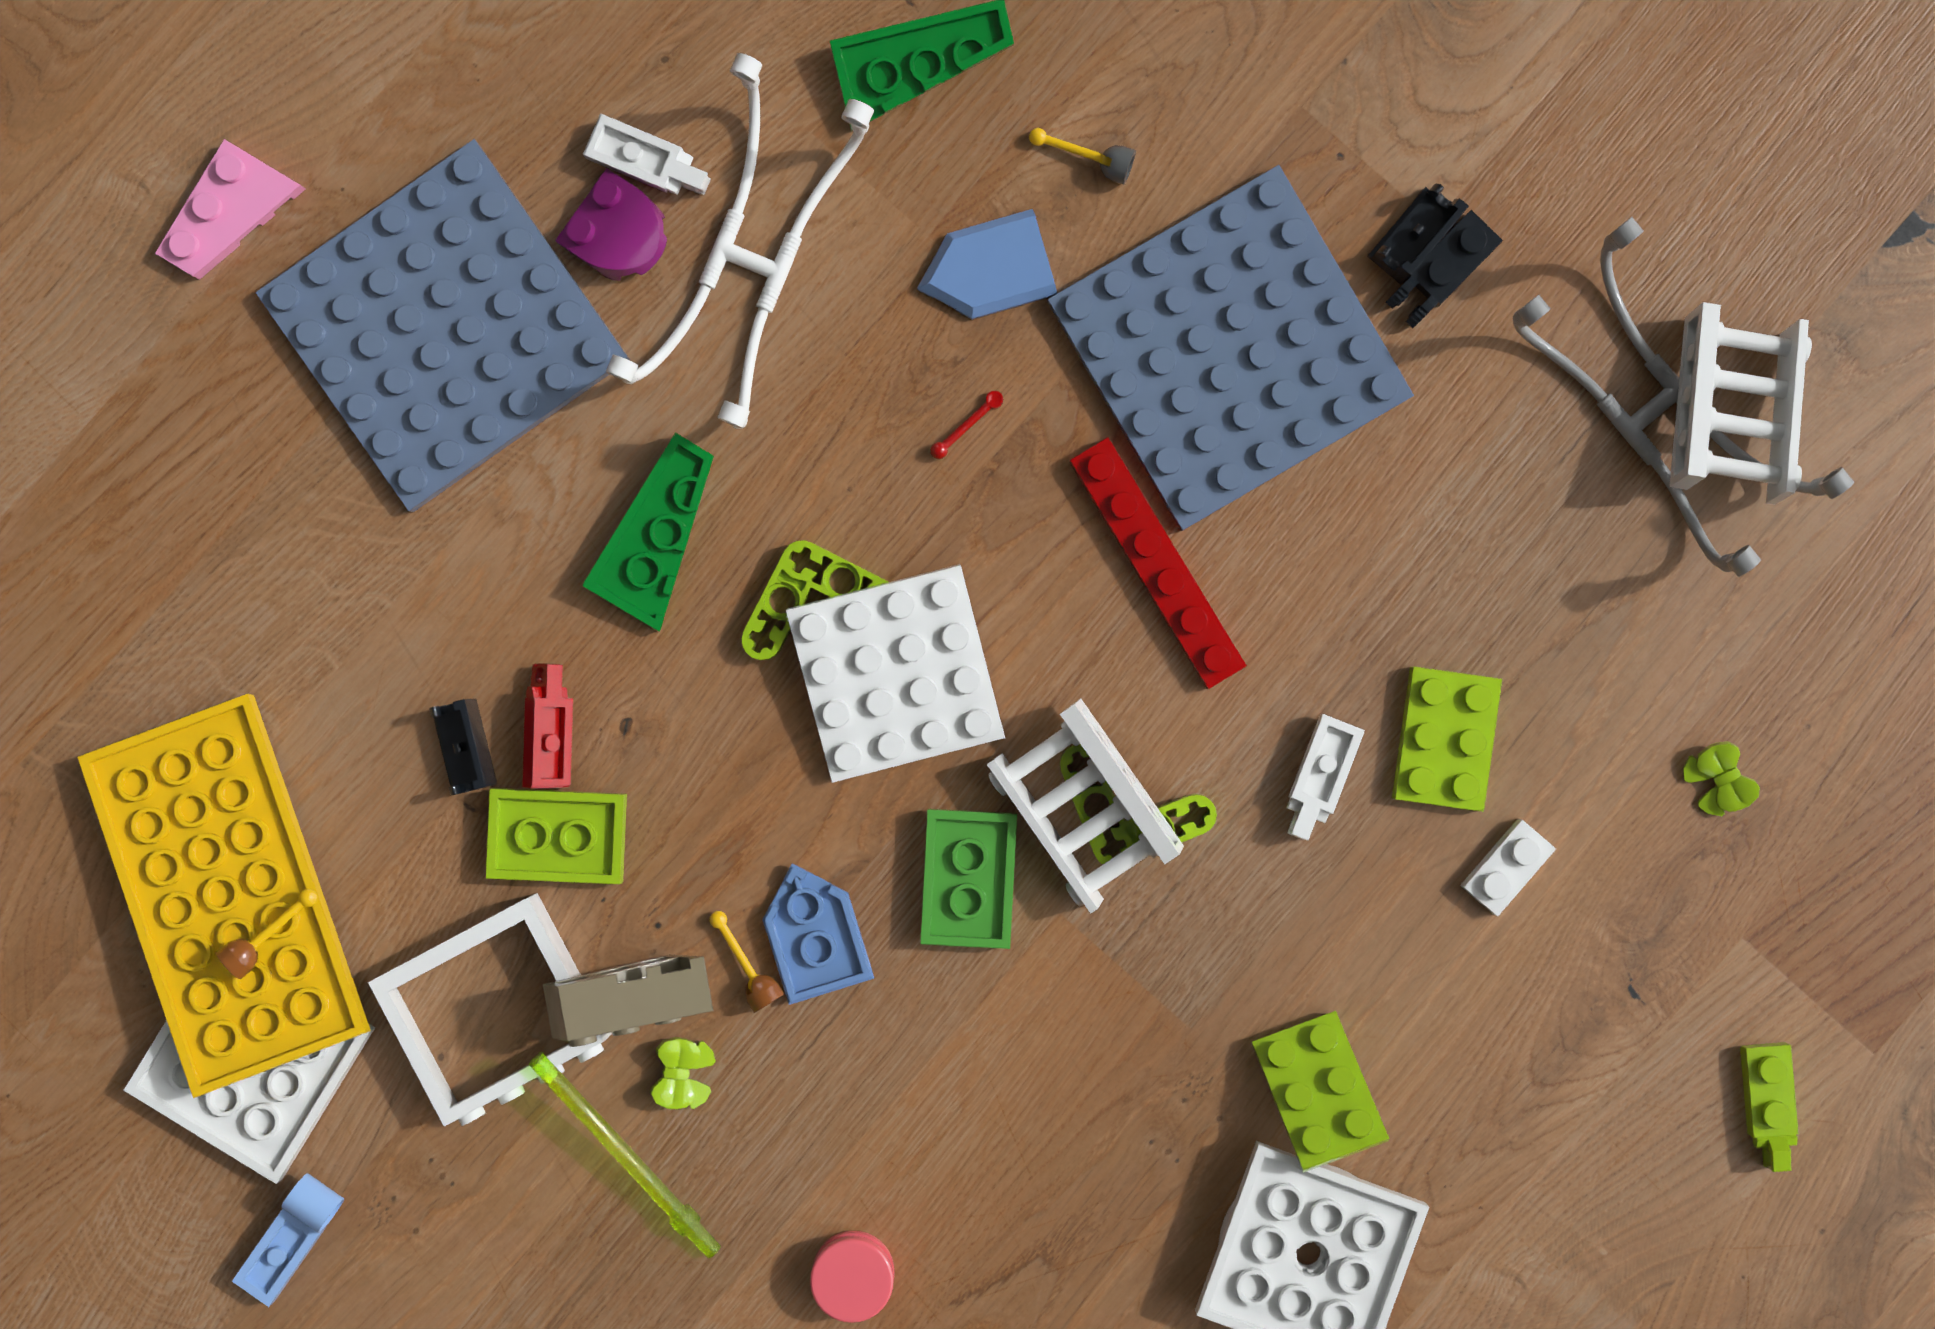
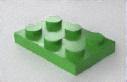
[921,809,1017,949]

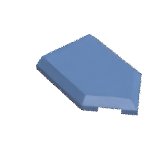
[917,209,1057,320]
[763,863,875,1005]

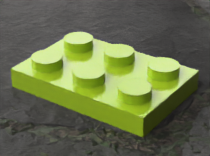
[1392,666,1502,812]
[486,788,627,884]
[1252,1011,1389,1173]

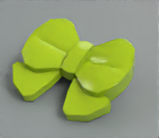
[1683,741,1760,816]
[650,1037,716,1109]

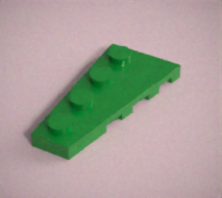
[830,0,1014,132]
[582,432,714,632]

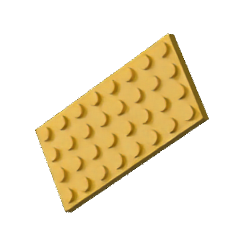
[77,694,371,1098]

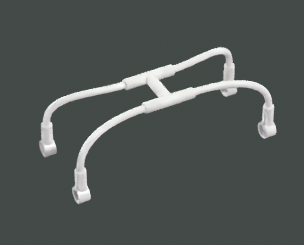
[606,53,874,429]

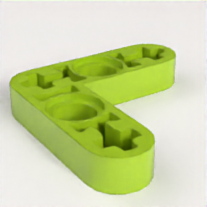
[741,540,888,660]
[1059,744,1217,864]

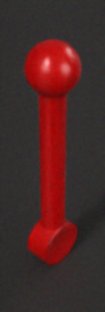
[930,391,1004,459]

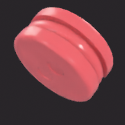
[810,1231,895,1323]

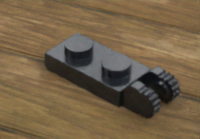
[1386,210,1503,329]

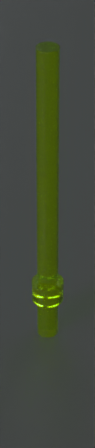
[528,1052,721,1259]

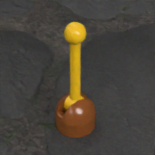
[216,889,318,980]
[709,911,784,1013]

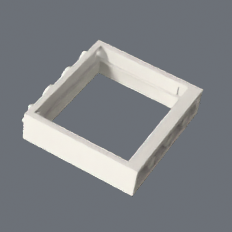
[368,893,612,1126]

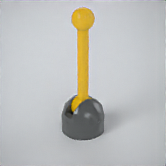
[1029,128,1136,185]

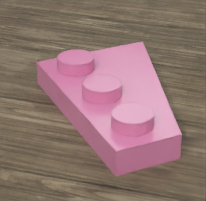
[155,139,306,280]

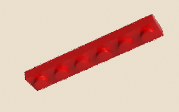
[1069,437,1247,689]

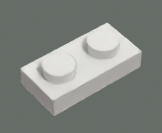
[1460,819,1556,916]

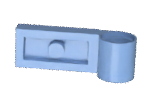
[232,1173,344,1307]

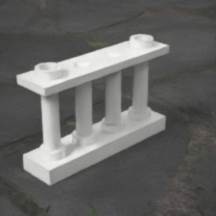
[1670,302,1812,505]
[987,699,1184,914]

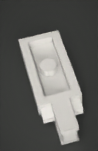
[583,114,711,195]
[1287,714,1365,841]

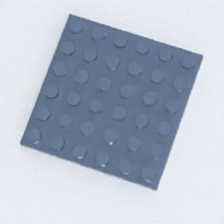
[255,139,630,512]
[1047,165,1414,531]

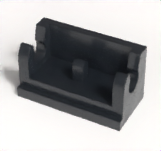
[1367,183,1469,285]
[429,699,497,796]

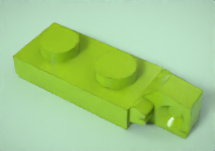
[1740,1042,1799,1172]

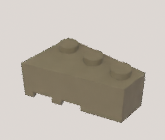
[543,954,713,1047]

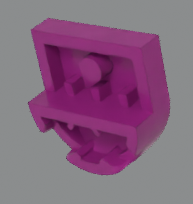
[555,168,667,281]

